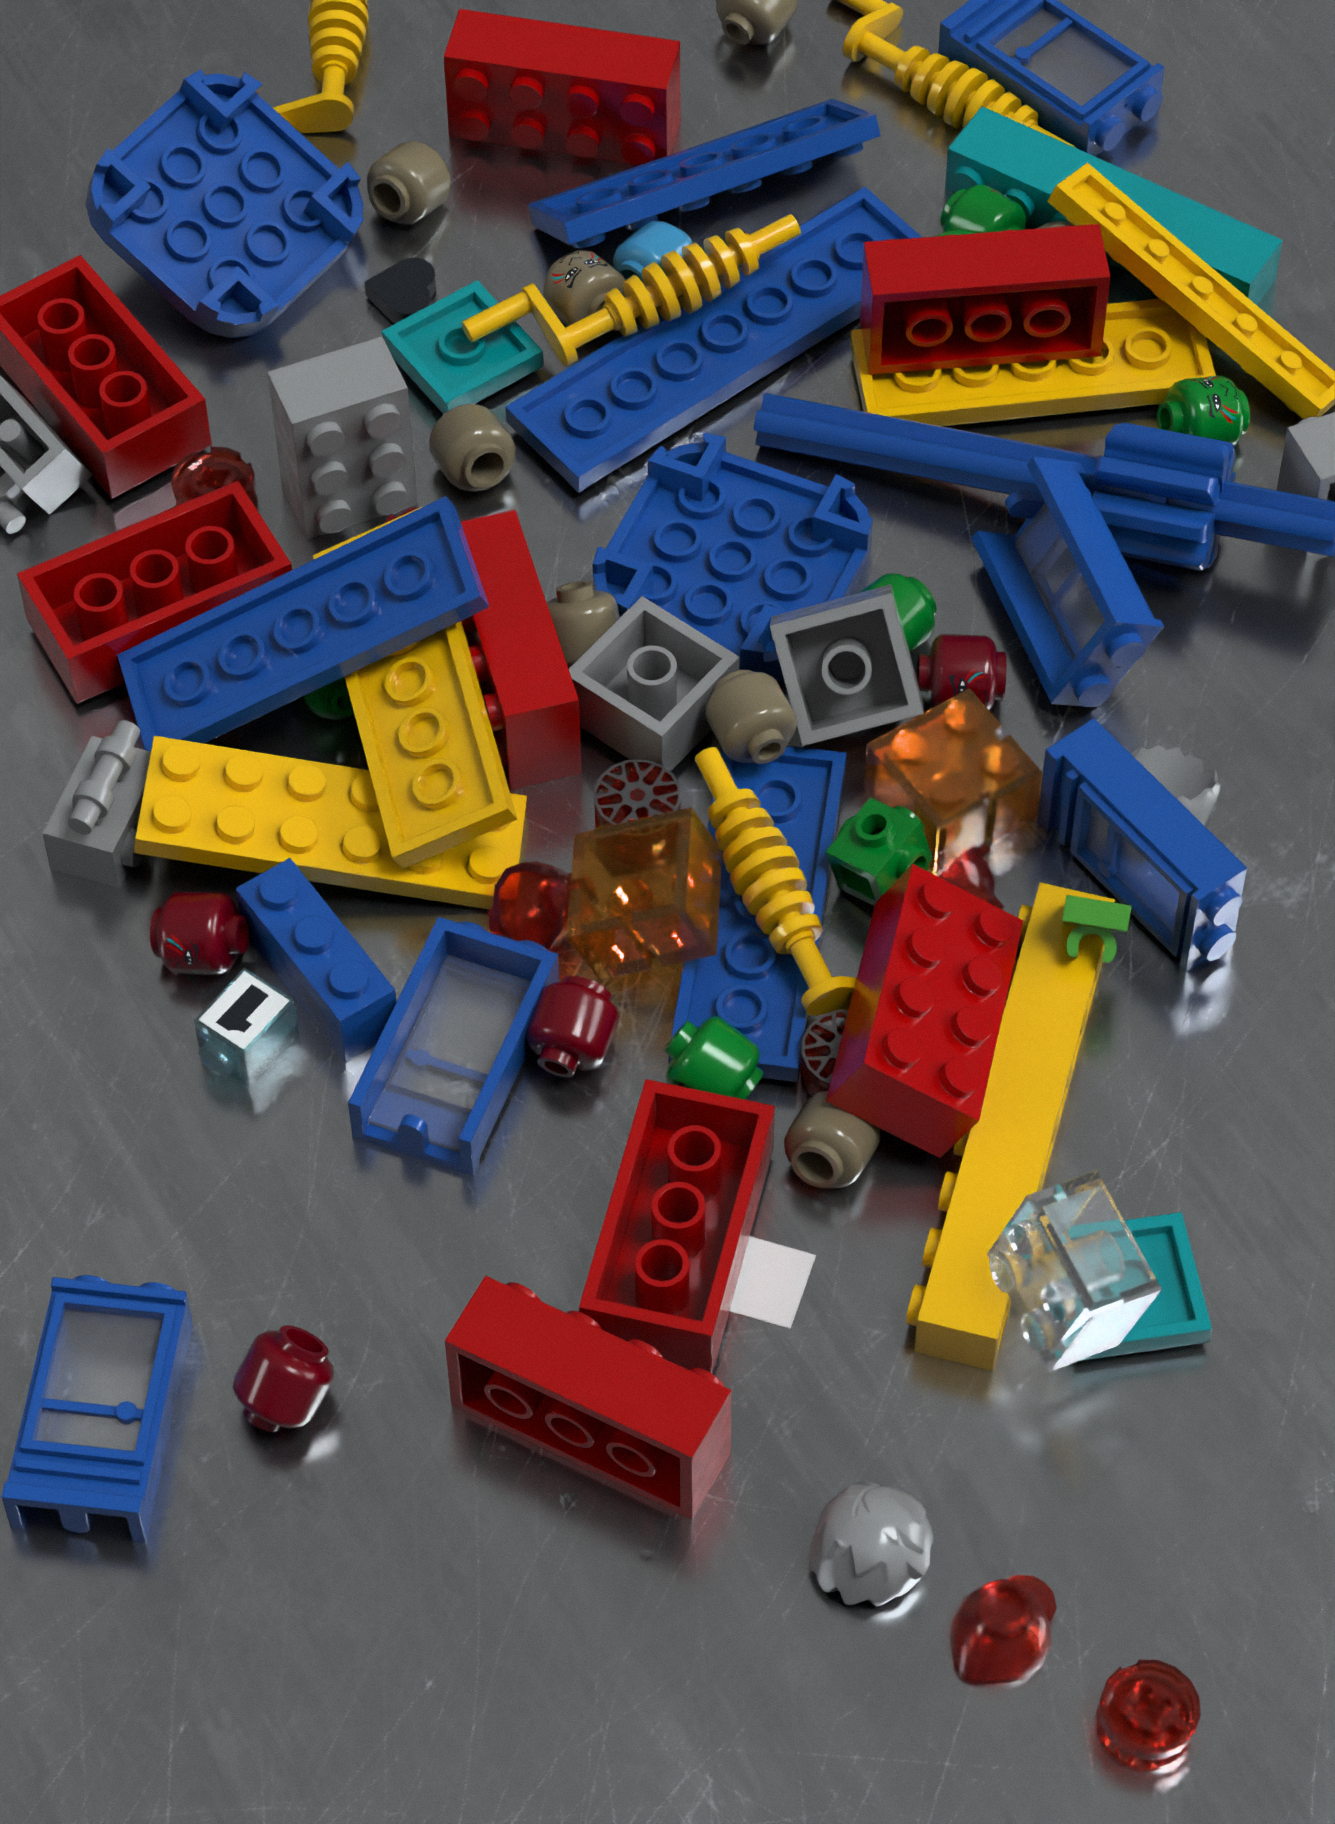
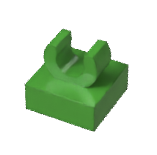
[1062,895,1132,964]

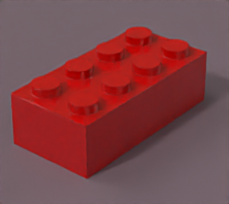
[443,9,681,166]
[860,224,1110,375]
[0,255,212,499]
[17,481,292,704]
[461,510,582,790]
[826,864,1023,1158]
[579,1079,775,1374]
[445,1275,732,1520]

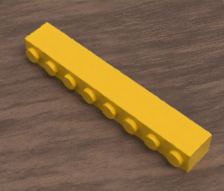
[906,882,1115,1371]

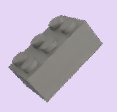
[267,336,418,540]

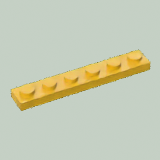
[1047,162,1335,419]

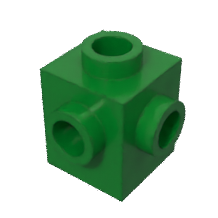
[825,797,933,906]

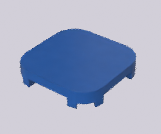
[85,69,364,338]
[592,433,873,680]

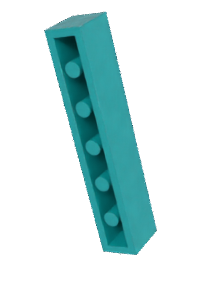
[945,107,1283,305]

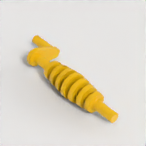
[272,0,369,133]
[837,0,1076,148]
[461,214,801,366]
[695,747,857,1016]

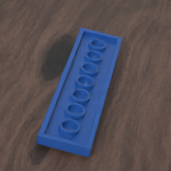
[505,186,922,492]

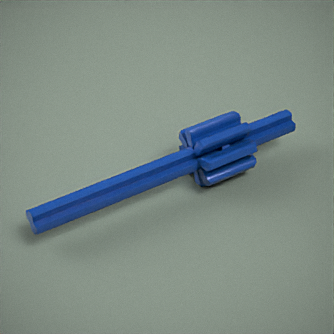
[753,393,1335,571]

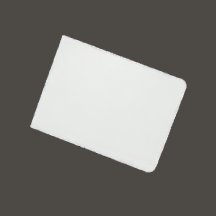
[729,1236,816,1329]

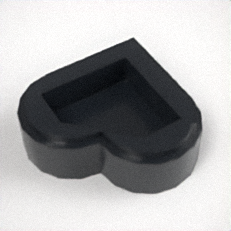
[364,258,436,323]

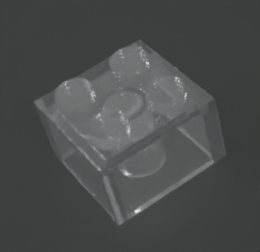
[987,1170,1162,1372]

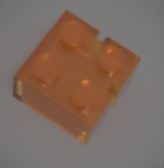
[865,688,1043,873]
[566,807,722,980]

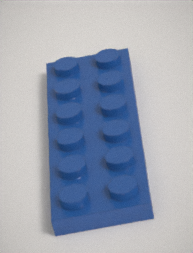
[527,99,881,248]
[117,496,490,752]
[668,746,847,1082]

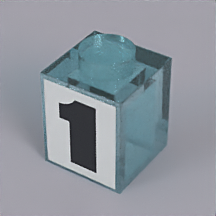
[194,968,299,1088]

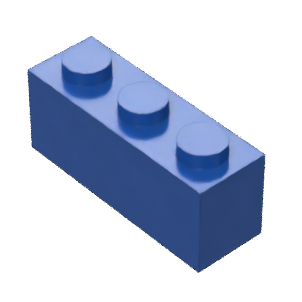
[236,858,397,1063]

